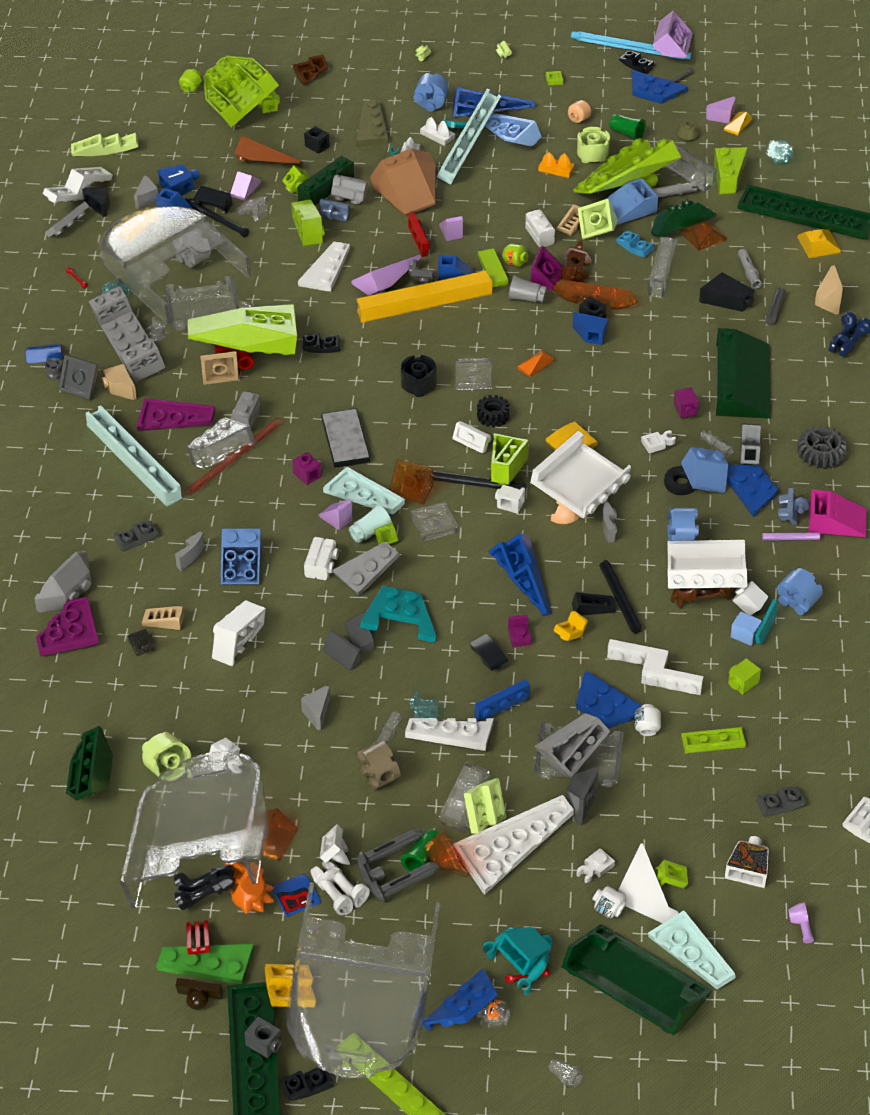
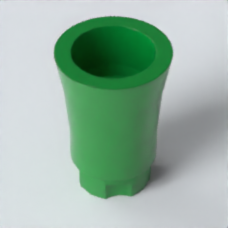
[609,114,646,140]
[401,829,442,872]

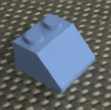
[681,447,728,493]

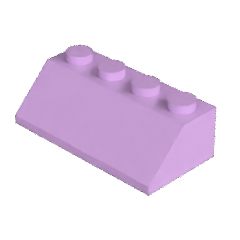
[653,10,693,58]

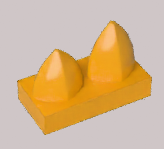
[538,152,575,178]

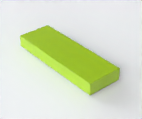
[478,248,508,287]
[681,727,746,753]

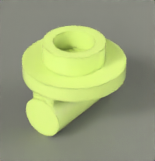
[496,41,512,58]
[415,45,431,61]

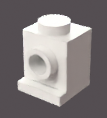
[495,485,525,514]

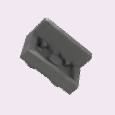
[409,259,435,285]

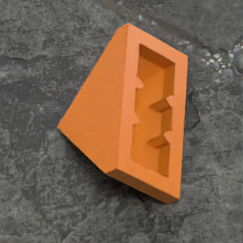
[517,350,555,377]

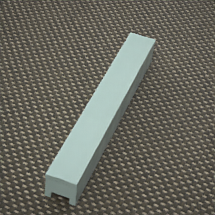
[437,88,501,185]
[86,405,182,507]

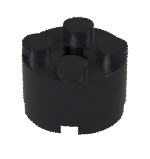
[401,355,437,397]

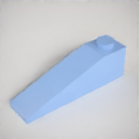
[485,113,542,146]

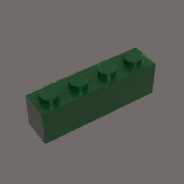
[297,156,354,206]

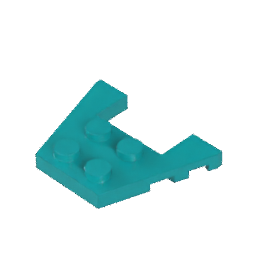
[359,586,436,643]

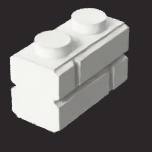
[525,210,555,248]
[304,537,339,580]

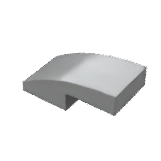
[602,501,617,543]
[175,531,204,571]

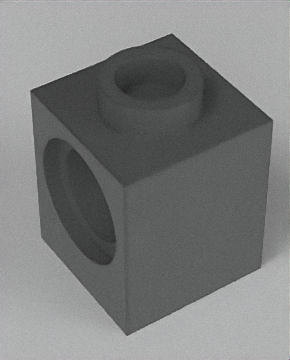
[244,1017,282,1058]

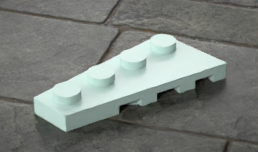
[323,467,405,515]
[648,911,736,989]

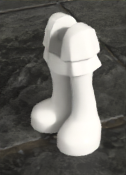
[310,861,370,915]

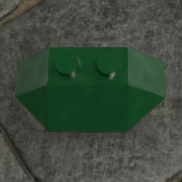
[651,199,716,237]
[66,726,113,801]

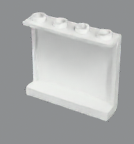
[530,431,631,519]
[668,540,747,588]

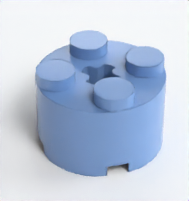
[414,73,449,112]
[667,508,699,541]
[777,568,823,615]

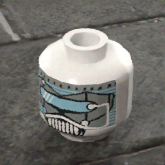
[635,704,661,736]
[592,886,626,919]

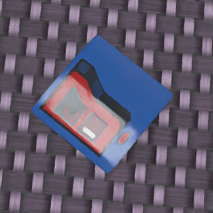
[272,873,321,917]

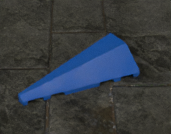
[453,87,535,118]
[489,533,552,616]

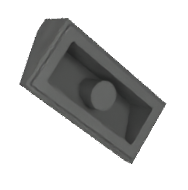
[345,613,374,653]
[323,630,361,670]

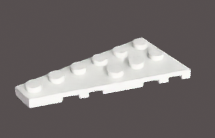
[453,795,574,895]

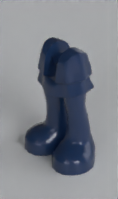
[829,312,870,357]

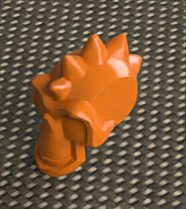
[224,856,274,914]

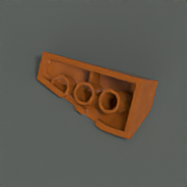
[234,136,303,165]

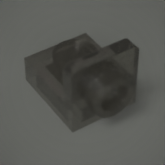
[127,629,155,656]

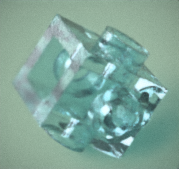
[766,139,793,164]

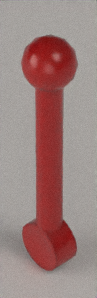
[66,267,88,288]
[505,968,550,984]

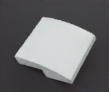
[842,797,870,843]

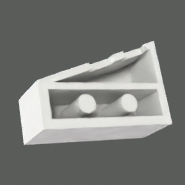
[212,600,266,666]

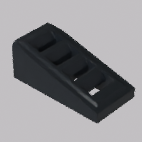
[572,592,616,615]

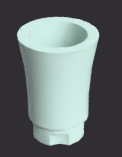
[349,505,392,543]

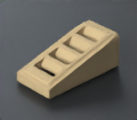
[557,204,580,236]
[142,606,184,630]

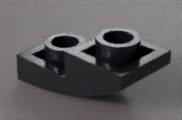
[619,51,655,74]
[302,333,340,353]
[470,634,508,671]
[280,1064,334,1101]

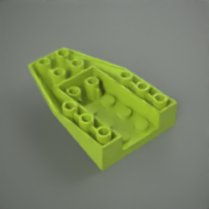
[203,56,279,128]
[573,138,681,194]
[187,304,297,355]

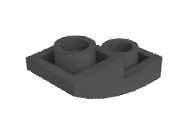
[114,521,158,551]
[756,787,806,816]

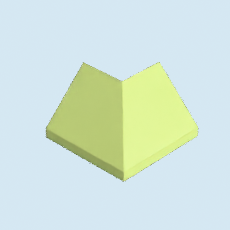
[578,199,618,240]

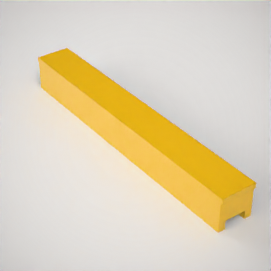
[357,271,492,323]

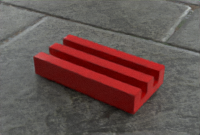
[186,920,210,955]

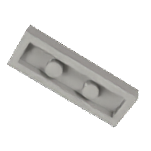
[45,202,89,237]

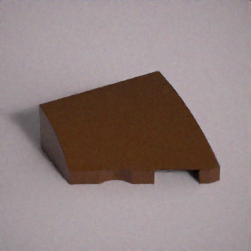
[293,55,328,85]

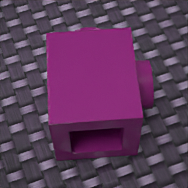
[673,387,699,418]
[292,452,322,485]

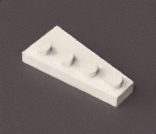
[298,242,350,292]
[405,718,494,751]

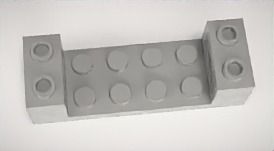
[89,286,166,383]

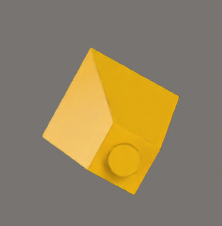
[797,229,841,258]

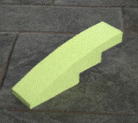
[71,133,139,156]

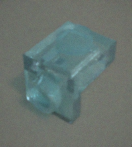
[101,278,129,300]
[410,691,439,719]

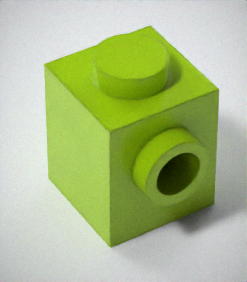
[728,658,761,695]

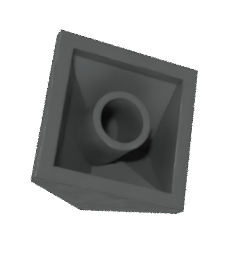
[566,768,599,826]

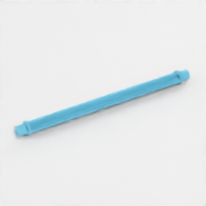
[571,31,692,60]

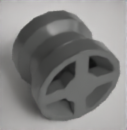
[45,358,63,380]

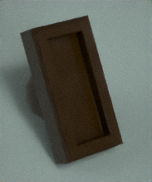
[175,978,223,1010]

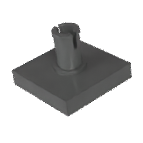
[58,355,99,399]

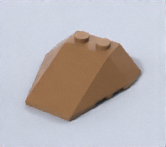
[370,148,436,217]

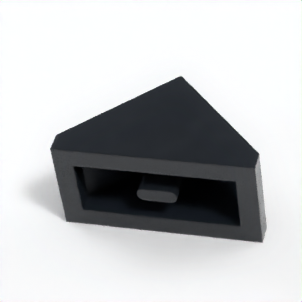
[82,188,110,217]

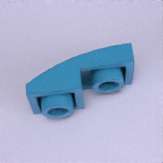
[616,231,654,258]

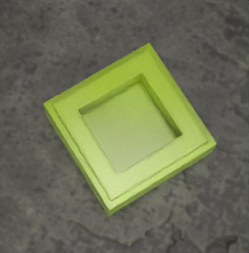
[545,71,563,86]
[374,523,399,545]

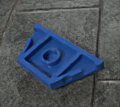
[631,70,688,104]
[727,465,778,517]
[576,671,642,728]
[422,969,498,1030]

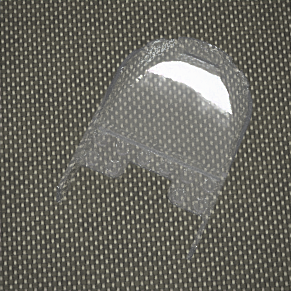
[99,206,251,324]
[120,751,268,908]
[286,882,440,1078]

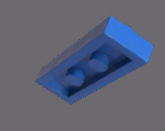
[474,679,530,721]

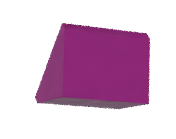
[531,246,563,291]

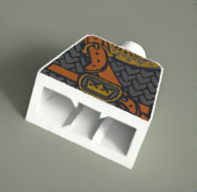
[725,836,768,888]

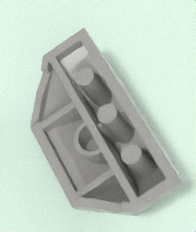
[34,550,92,613]

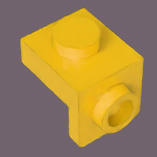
[553,611,588,641]

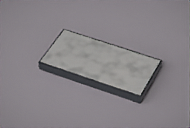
[321,408,370,468]

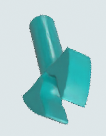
[442,120,467,128]

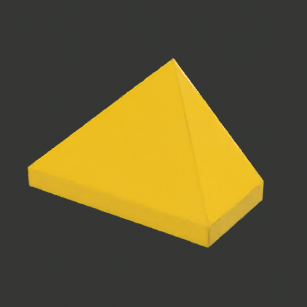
[724,112,753,136]

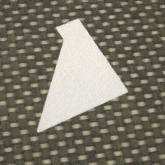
[618,843,678,923]

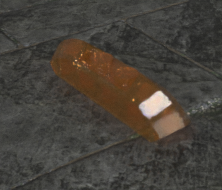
[552,279,638,309]

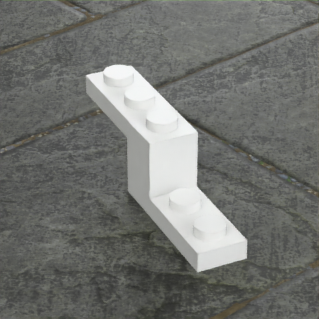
[43,167,113,203]
[607,639,703,695]

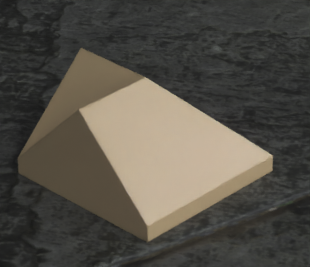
[815,265,843,315]
[200,351,239,385]

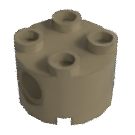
[356,740,401,790]

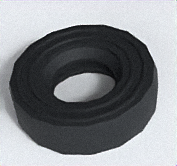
[664,466,695,495]

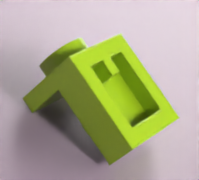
[654,860,688,889]

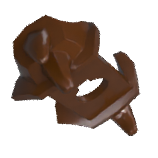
[560,240,592,285]
[671,587,737,609]

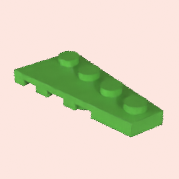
[156,944,254,985]

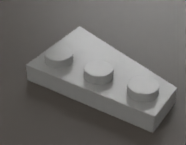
[332,542,400,596]

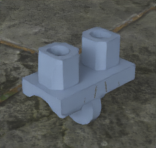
[319,199,350,222]
[778,488,809,525]

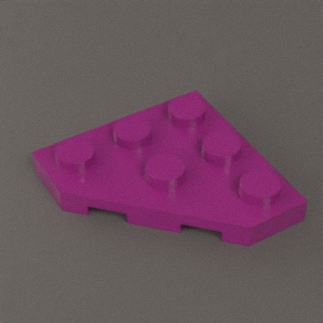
[36,597,99,656]

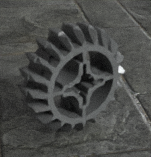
[797,426,847,469]

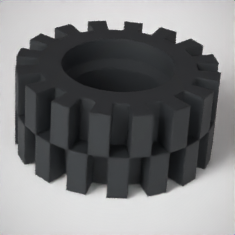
[477,395,510,428]

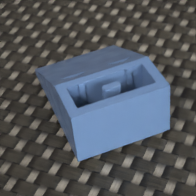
[606,178,658,225]
[221,529,262,585]

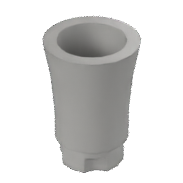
[508,275,547,303]

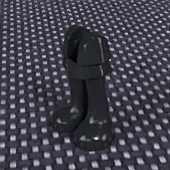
[174,865,235,910]

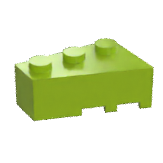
[714,147,747,194]
[291,199,325,246]
[491,433,529,485]

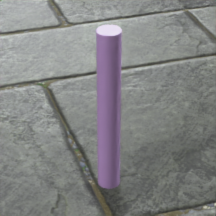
[762,532,820,541]

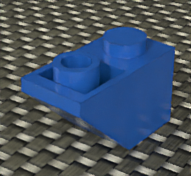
[156,188,194,222]
[438,255,473,281]
[573,312,608,345]

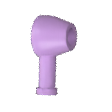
[788,902,814,943]

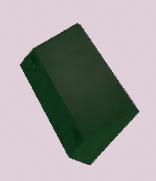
[716,328,770,419]
[561,924,712,1035]

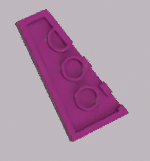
[137,398,216,431]

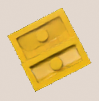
[545,422,599,450]
[265,964,316,1007]

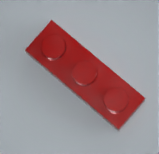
[408,212,430,257]

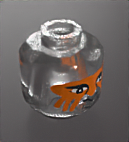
[477,999,511,1030]

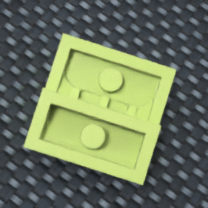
[464,778,506,833]

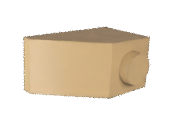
[102,364,137,400]

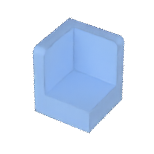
[730,612,761,646]

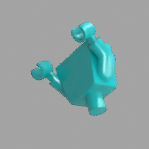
[483,927,553,995]

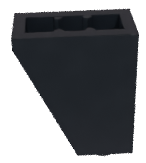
[699,272,755,312]

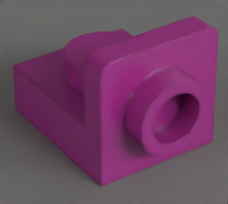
[508,615,532,647]

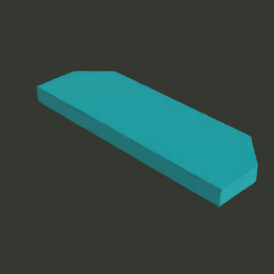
[755,599,778,644]

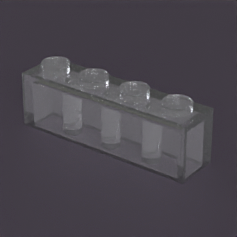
[665,142,717,192]
[648,237,678,298]

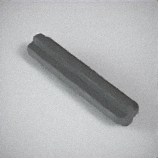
[765,287,786,325]

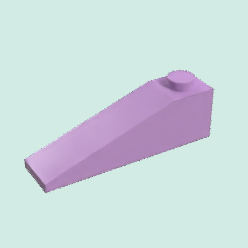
[351,255,421,296]

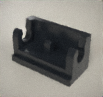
[193,185,233,214]

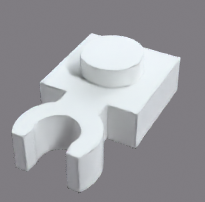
[641,430,676,453]
[576,849,615,884]

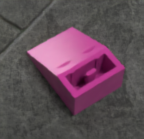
[808,490,866,537]

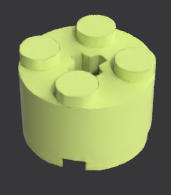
[577,127,610,163]
[142,732,191,781]

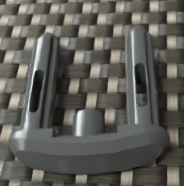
[357,829,439,902]

